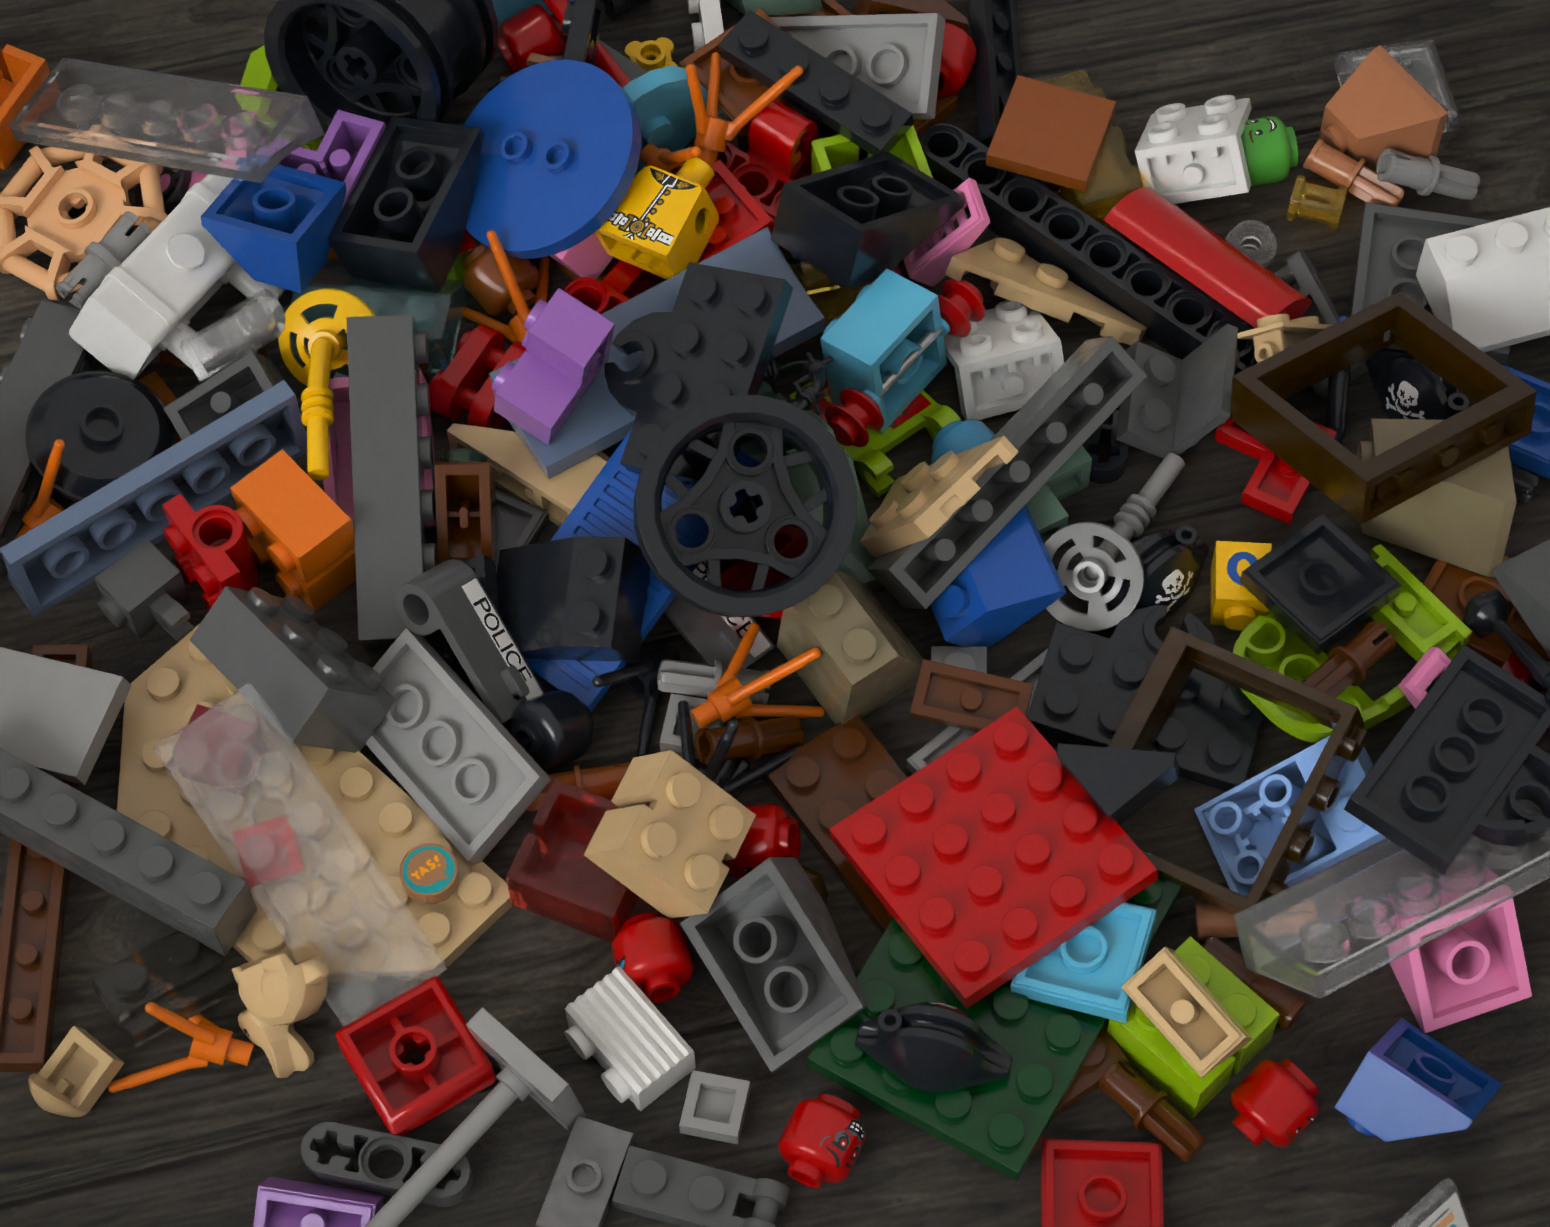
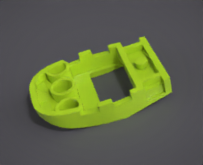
[1233,544,1472,743]

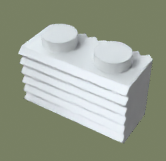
[564,967,696,1111]

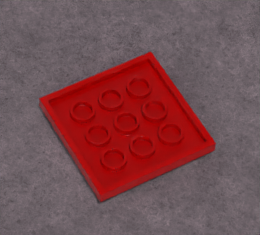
[829,707,1158,1009]

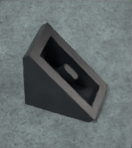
[1057,743,1179,825]

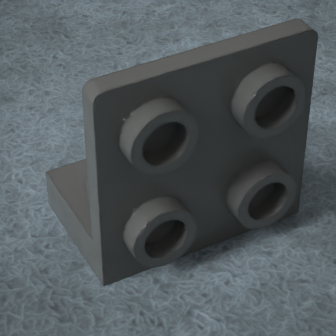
[1116,324,1240,459]

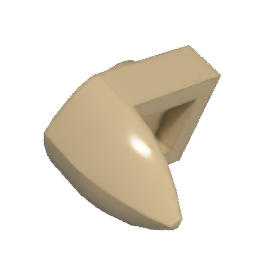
[28,1026,124,1117]

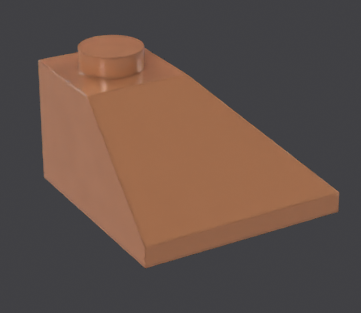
[1319,45,1448,172]

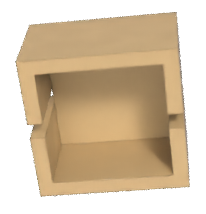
[584,750,756,919]

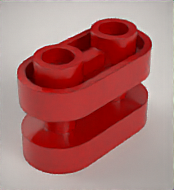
[429,324,526,429]

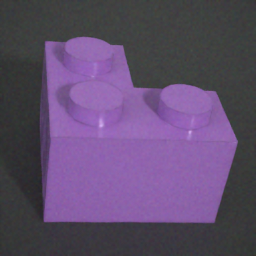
[260,110,386,214]
[491,288,615,446]

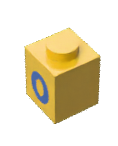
[1210,541,1272,631]

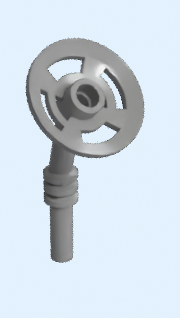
[1044,453,1185,631]

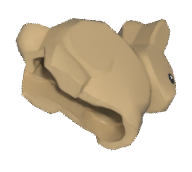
[232,942,330,1078]

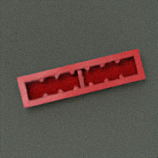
[1104,187,1313,328]

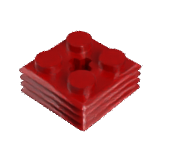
[335,976,496,1136]

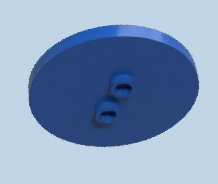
[464,59,641,259]

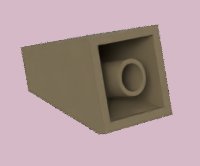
[1357,418,1517,577]
[777,570,923,725]

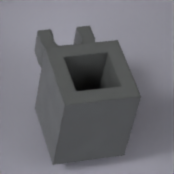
[94,538,194,643]

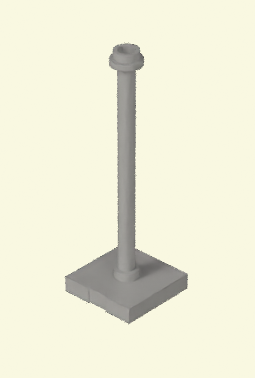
[364,1007,586,1227]

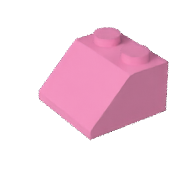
[1376,869,1532,1033]

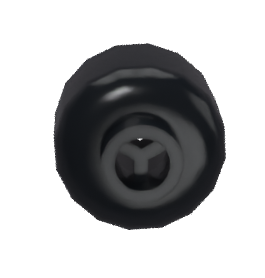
[510,690,593,771]

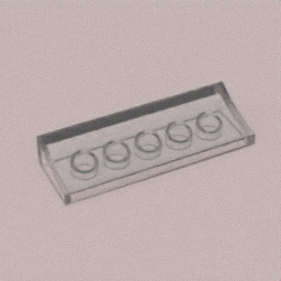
[8,57,325,183]
[1234,799,1550,999]

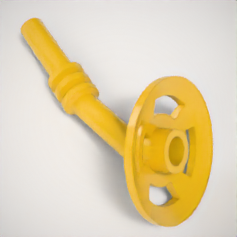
[278,288,376,481]

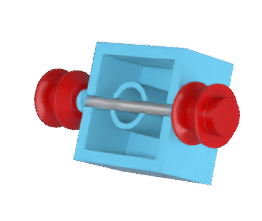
[820,268,986,447]

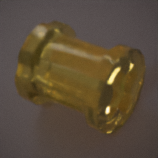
[1286,175,1349,232]

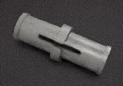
[56,211,151,309]

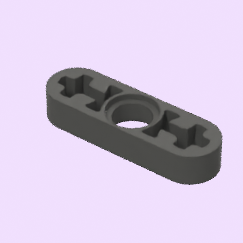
[301,1122,473,1207]

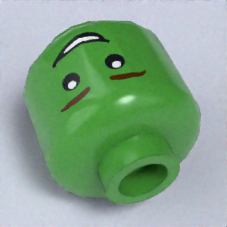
[1241,116,1298,186]

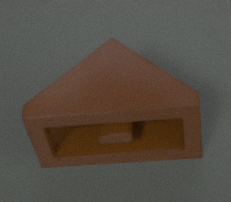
[434,462,497,564]

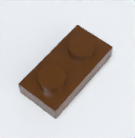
[910,659,1033,732]

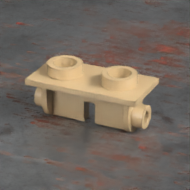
[1237,314,1330,363]

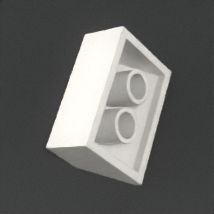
[1416,207,1550,352]

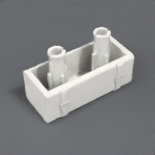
[69,166,286,381]

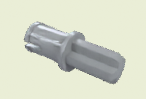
[1376,148,1480,200]
[657,659,770,704]

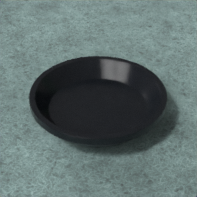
[25,371,175,502]

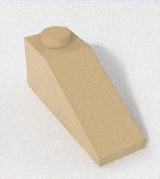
[447,423,610,527]

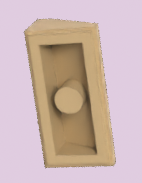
[1121,947,1252,1078]

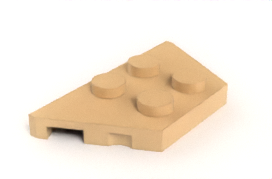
[860,435,1019,558]

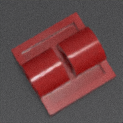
[162,494,260,610]

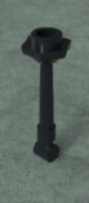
[1462,589,1550,701]

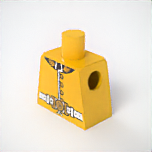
[594,157,719,279]

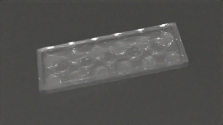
[153,682,450,1027]

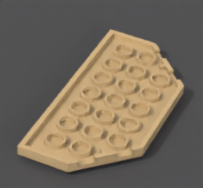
[117,624,518,982]

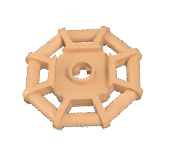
[0,129,168,301]

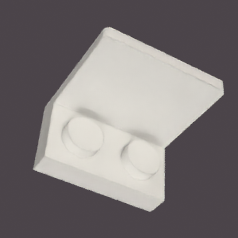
[1135,95,1252,204]
[943,300,1064,420]

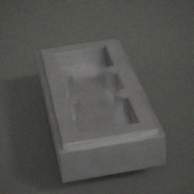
[535,1116,634,1227]

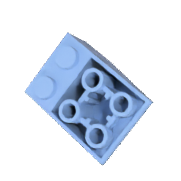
[1194,736,1402,897]

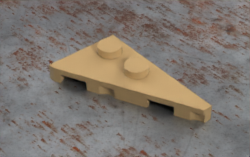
[945,238,1147,346]

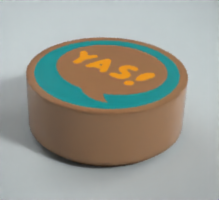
[400,843,460,904]

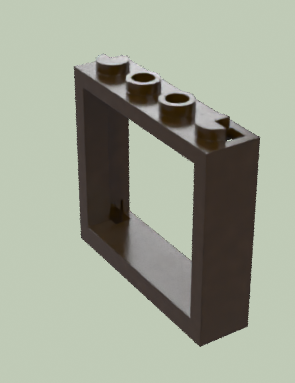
[1230,292,1537,524]
[1108,626,1367,928]

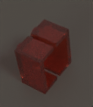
[506,779,638,943]

